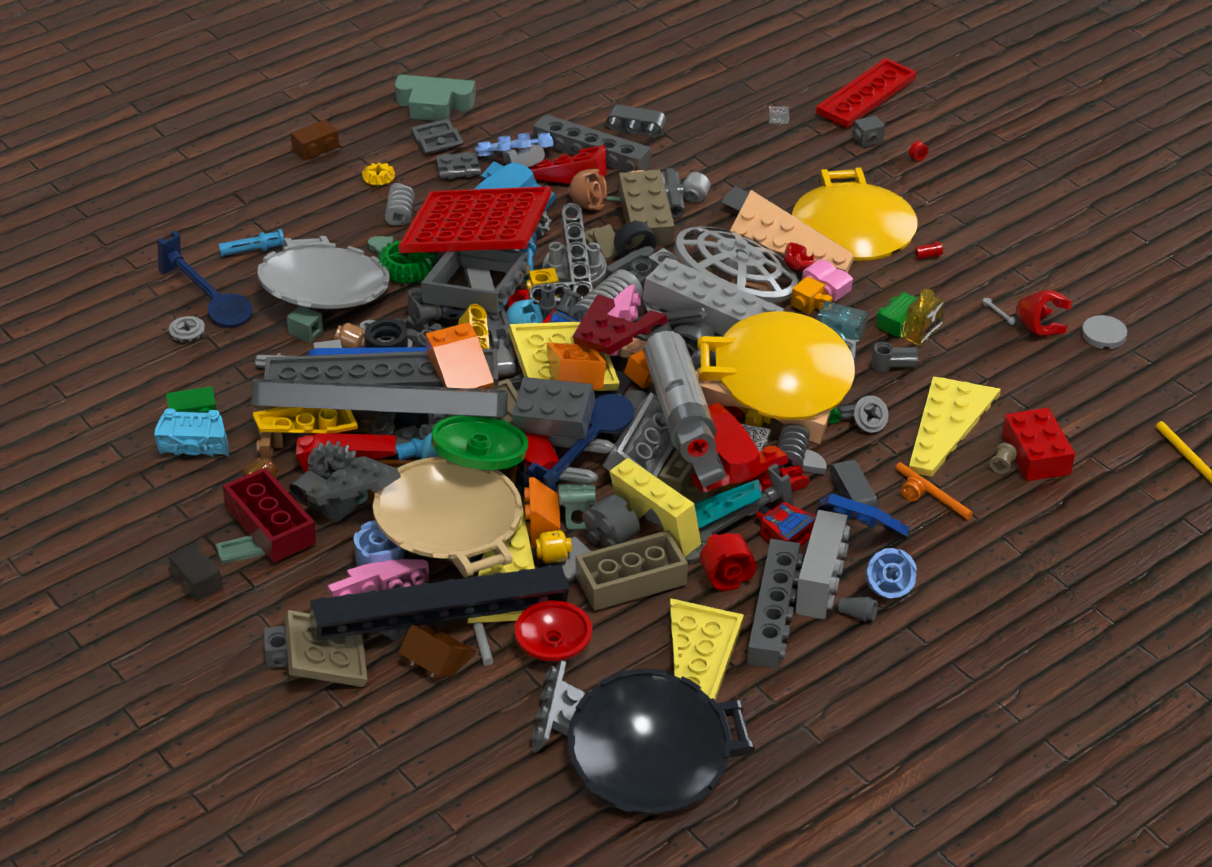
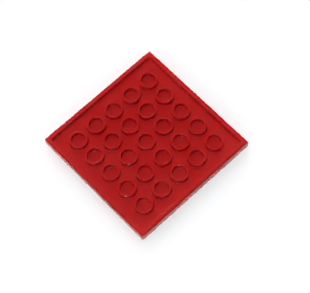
[398,186,552,253]

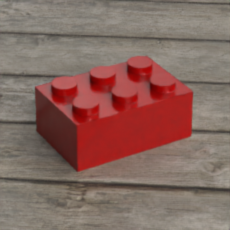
[1001,407,1075,482]

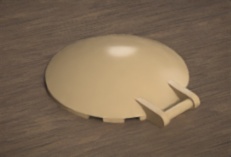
[373,457,522,578]

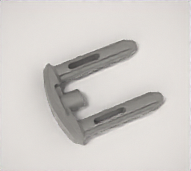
[524,435,614,484]

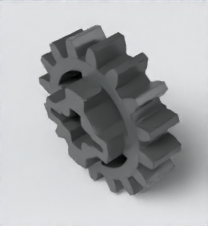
[307,441,356,480]

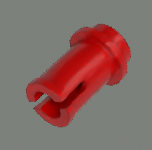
[915,241,943,260]

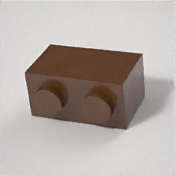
[291,120,339,161]

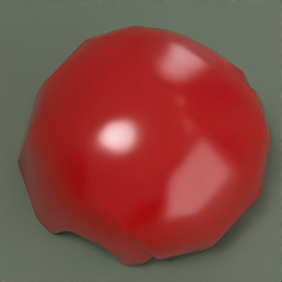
[783,242,816,272]

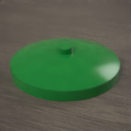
[431,415,528,470]

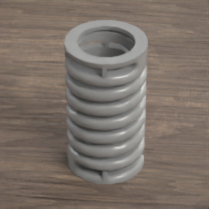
[569,269,643,321]

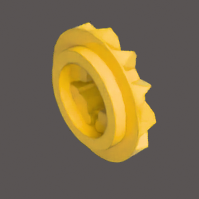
[362,162,395,185]

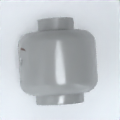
[683,172,711,203]

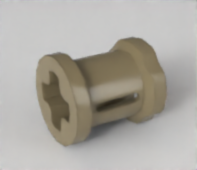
[990,443,1017,474]

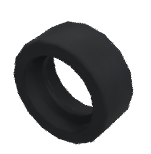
[613,221,657,258]
[365,319,408,348]

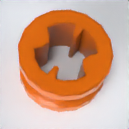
[900,477,925,502]

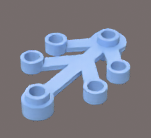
[474,133,553,156]

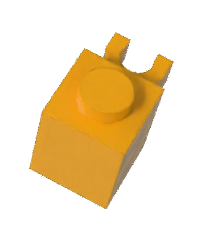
[791,276,833,314]

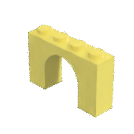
[610,458,701,557]

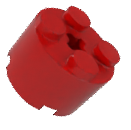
[699,533,757,591]

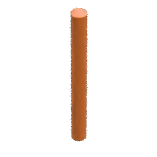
[895,462,973,520]

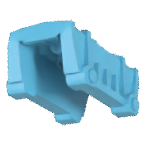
[154,409,230,457]

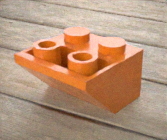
[524,477,560,547]

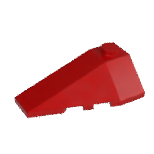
[528,145,607,184]
[296,433,397,473]

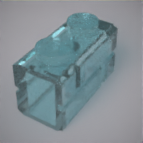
[817,301,868,343]

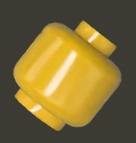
[535,530,572,564]

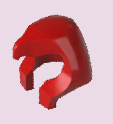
[1016,290,1072,337]

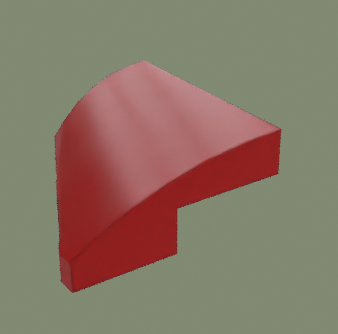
[522,433,559,469]

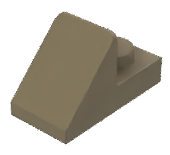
[585,224,620,261]

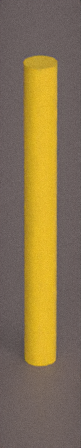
[1156,421,1212,484]

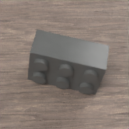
[512,377,596,439]

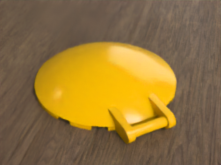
[792,167,917,261]
[697,311,855,420]

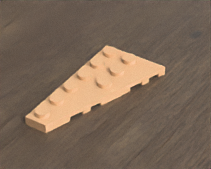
[730,190,854,273]

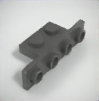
[531,660,584,753]

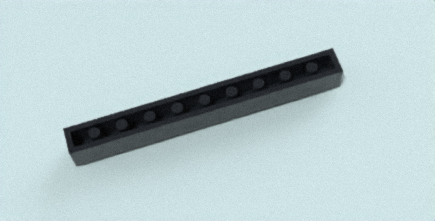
[310,565,570,641]

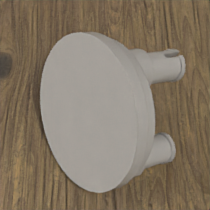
[543,234,607,286]

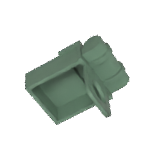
[558,483,596,529]

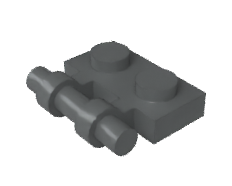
[436,152,481,180]

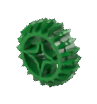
[378,238,436,285]

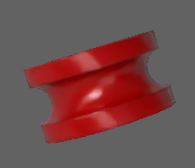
[908,141,929,161]

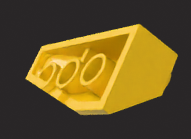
[253,407,358,434]

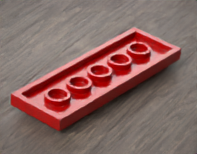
[816,58,917,128]

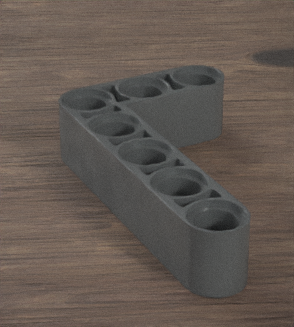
[529,203,593,305]

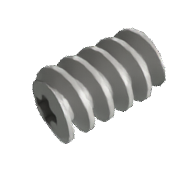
[385,183,415,226]

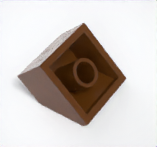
[398,625,476,679]

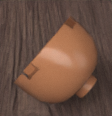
[569,169,607,210]

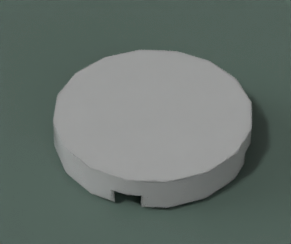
[1082,315,1127,349]

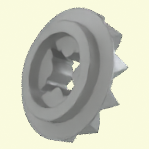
[169,316,205,343]
[852,396,889,433]

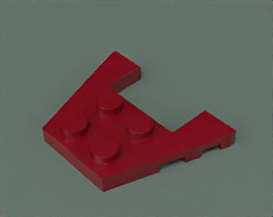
[572,295,668,354]

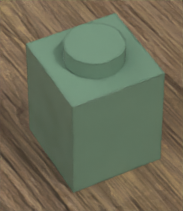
[287,306,323,343]

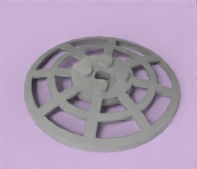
[674,226,798,303]

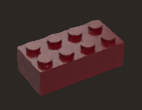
[223,467,316,563]

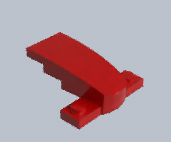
[691,403,788,493]

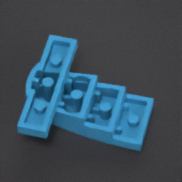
[474,161,556,212]

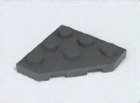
[305,457,401,506]

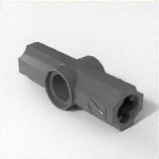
[661,168,685,219]

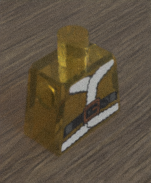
[902,289,944,346]

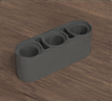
[606,105,666,137]
[830,459,878,517]
[289,471,357,523]

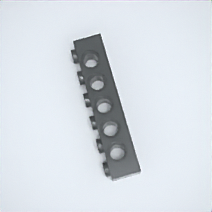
[533,114,651,172]
[747,539,804,669]

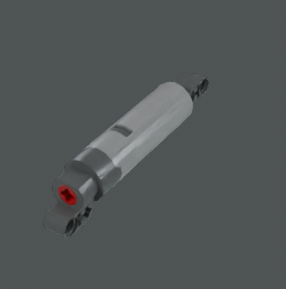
[643,322,726,487]

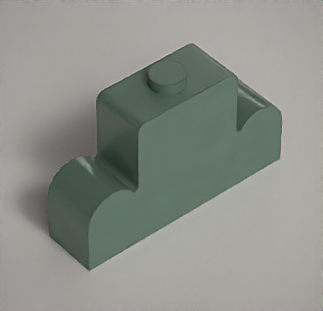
[395,74,476,121]

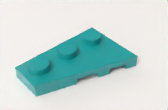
[694,480,762,528]

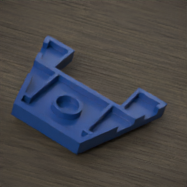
[817,493,910,537]

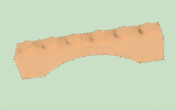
[696,368,830,444]

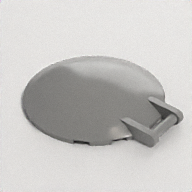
[257,236,389,309]

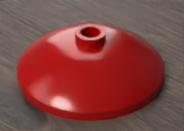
[515,601,592,661]

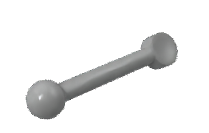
[983,298,1016,325]

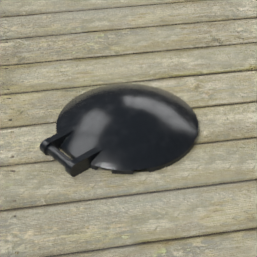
[568,669,755,815]

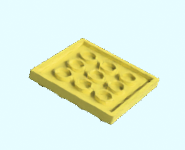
[508,322,620,391]

